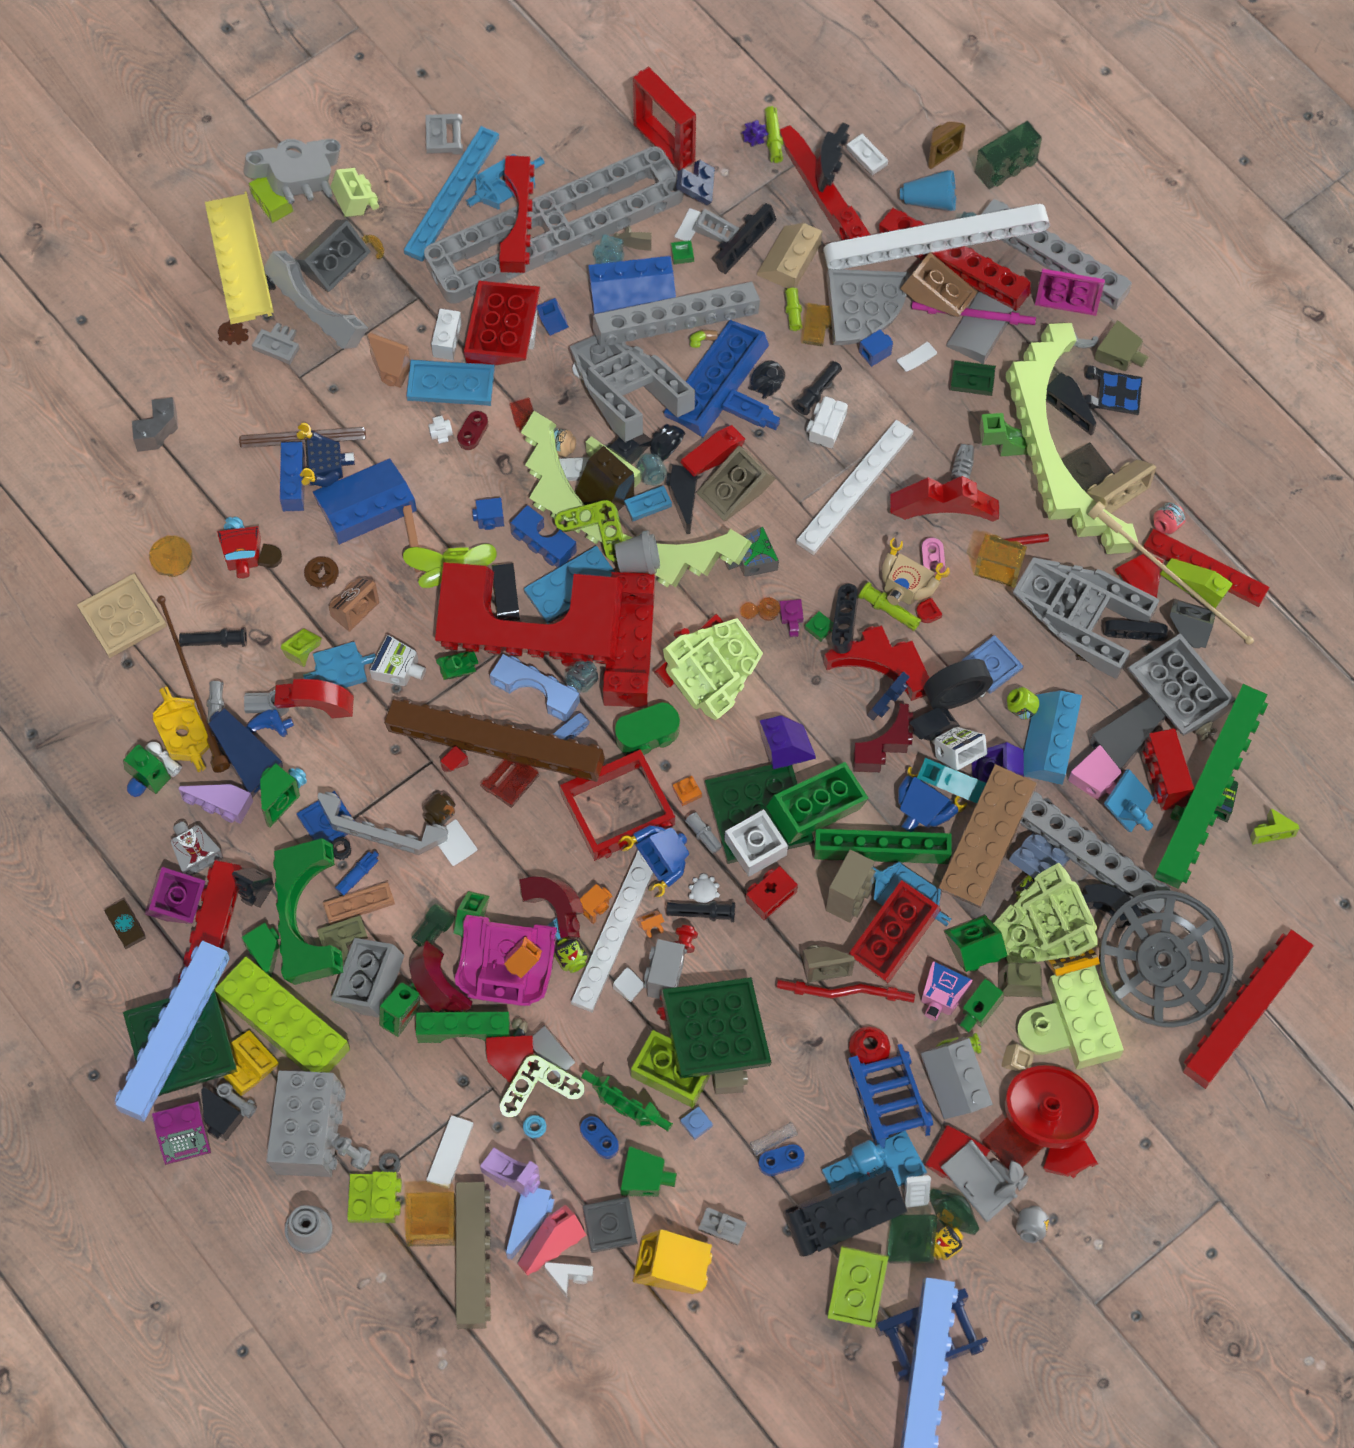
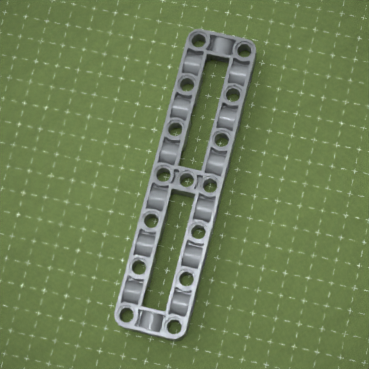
[424,146,684,304]

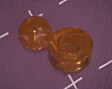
[740,597,780,621]

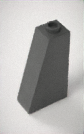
[1090,697,1167,772]

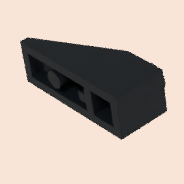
[1046,372,1097,436]
[666,465,698,534]

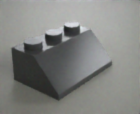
[295,220,371,292]

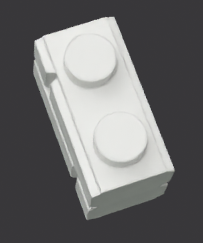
[807,396,848,448]

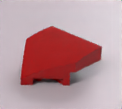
[1114,553,1164,598]
[486,1035,534,1083]
[1043,1140,1099,1178]

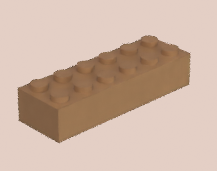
[939,764,1037,909]

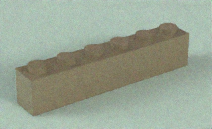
[456,1182,491,1329]

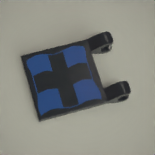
[1084,366,1143,415]

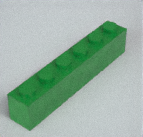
[814,829,951,864]

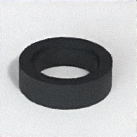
[924,659,993,709]

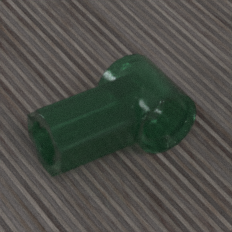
[411,903,455,947]

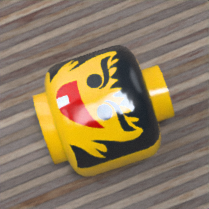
[927,1225,963,1260]

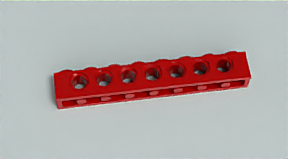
[879,208,1031,311]

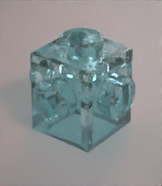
[593,234,625,264]

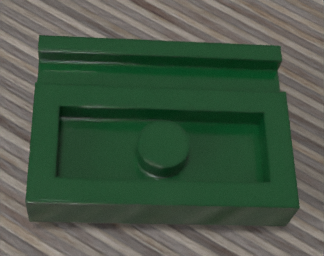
[950,360,996,396]

